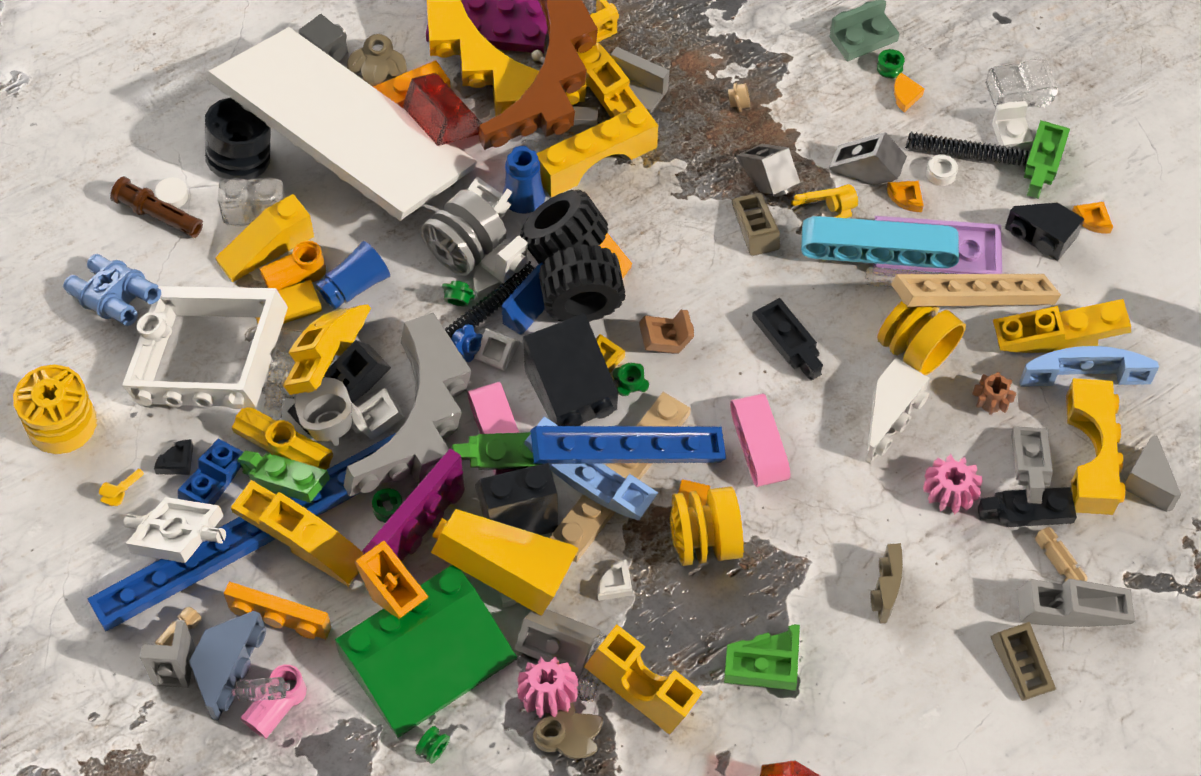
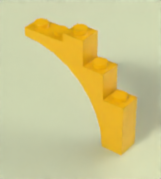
[426,0,586,117]

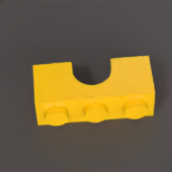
[584,624,703,735]

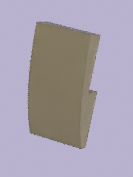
[870,543,903,624]

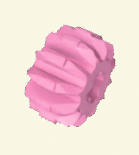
[923,454,982,515]
[517,656,578,719]

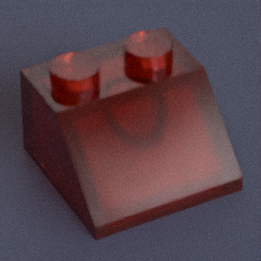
[403,72,482,146]

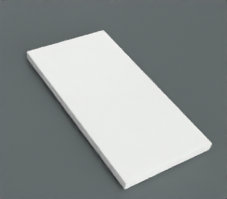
[206,27,477,221]

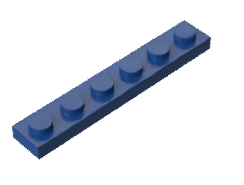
[530,426,726,464]

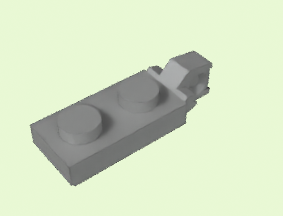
[1011,426,1053,504]

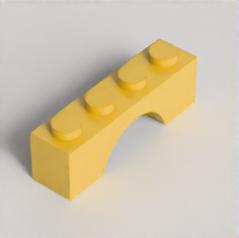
[537,104,658,198]
[1066,378,1125,515]

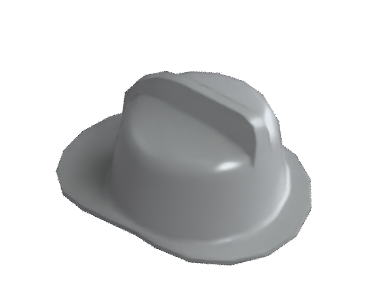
[295,377,352,446]

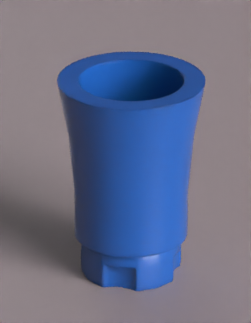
[502,146,546,214]
[316,241,390,310]

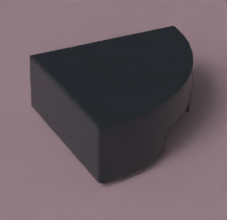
[154,439,193,475]

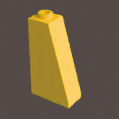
[431,509,579,616]

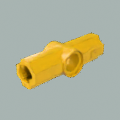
[232,407,333,470]

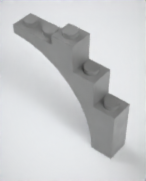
[344,313,471,496]

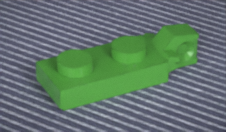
[1024,120,1070,199]
[452,432,541,470]
[237,450,330,503]

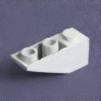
[866,357,930,464]

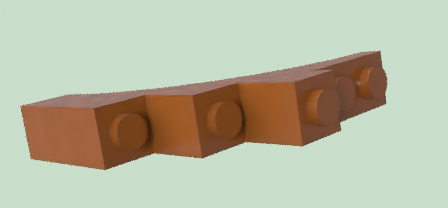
[479,0,598,150]

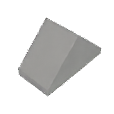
[1125,436,1181,512]

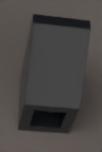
[1005,202,1084,261]

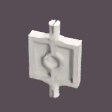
[124,497,226,563]

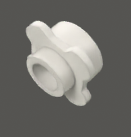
[136,312,172,347]

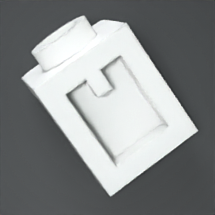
[992,101,1034,150]

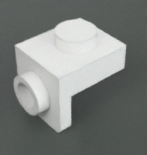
[467,176,512,219]
[481,235,528,284]
[351,388,404,440]

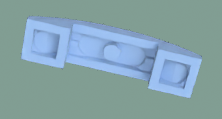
[1020,346,1159,387]
[524,416,658,520]

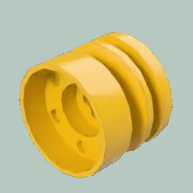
[877,301,966,376]
[13,364,97,454]
[670,486,744,566]

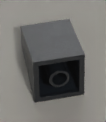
[523,313,618,426]
[475,463,558,535]

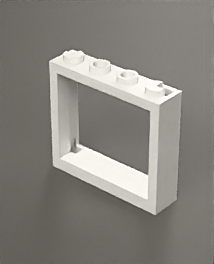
[122,286,288,409]

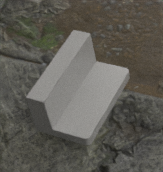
[611,47,670,113]
[514,609,601,676]
[140,620,196,688]

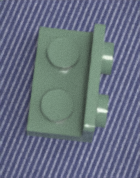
[829,0,900,62]

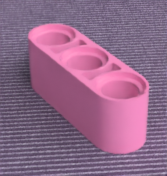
[467,382,519,475]
[730,393,790,487]

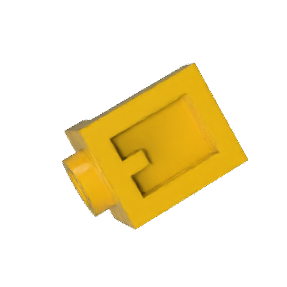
[590,0,619,42]

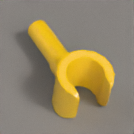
[99,468,144,506]

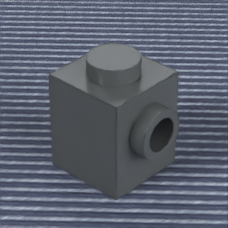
[298,14,348,62]

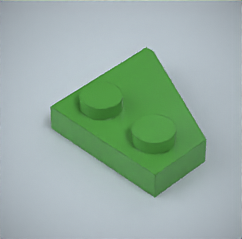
[724,624,800,690]

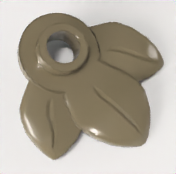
[347,34,407,86]
[533,703,603,759]

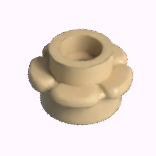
[728,83,750,112]

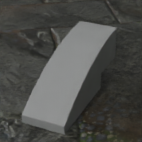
[1017,579,1135,627]

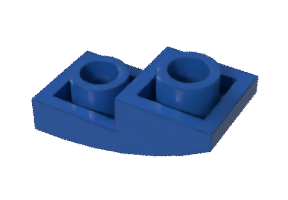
[178,438,243,505]

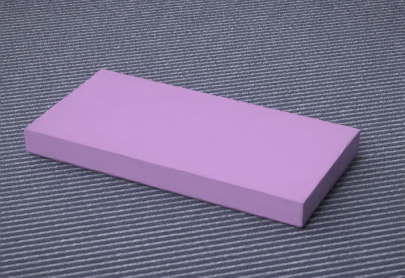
[873,216,1002,276]

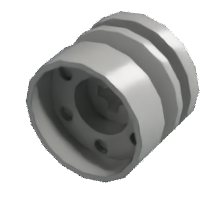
[421,189,507,276]

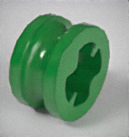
[877,49,905,79]
[372,488,403,523]
[415,726,450,764]

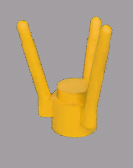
[791,184,858,218]

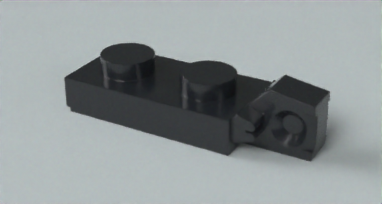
[752,298,823,381]
[977,487,1077,527]

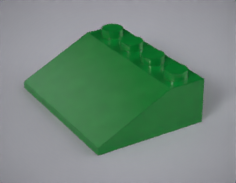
[335,565,517,738]

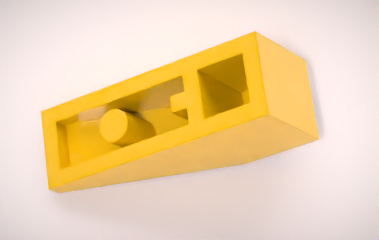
[215,194,314,282]

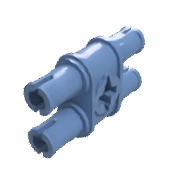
[63,254,161,326]

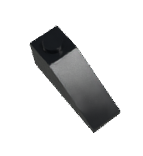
[287,340,391,435]

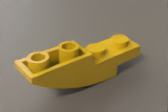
[577,41,642,118]
[993,299,1131,353]
[283,304,371,395]
[231,480,363,587]

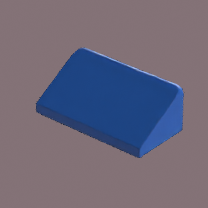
[501,263,545,335]

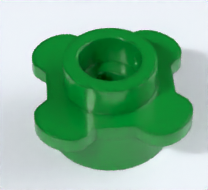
[442,281,475,307]
[612,363,649,396]

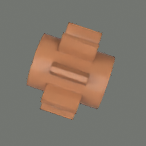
[972,372,1016,415]

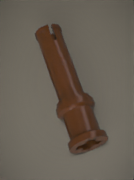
[110,176,203,238]

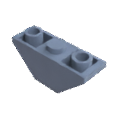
[189,611,266,721]

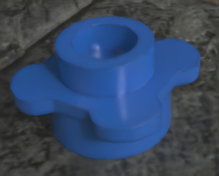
[451,324,483,363]

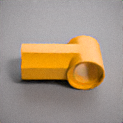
[259,241,326,291]

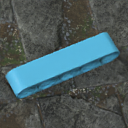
[801,216,959,268]

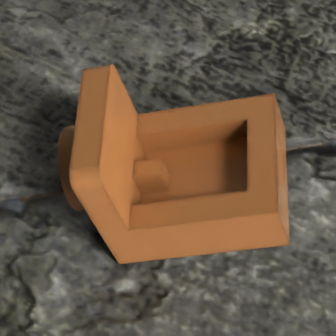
[639,309,694,354]

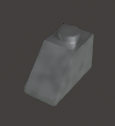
[829,132,907,186]
[736,144,800,197]

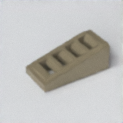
[732,192,780,256]
[990,622,1056,701]

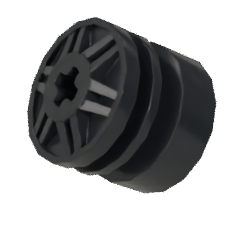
[205,97,271,181]

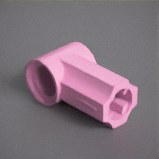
[240,664,307,739]

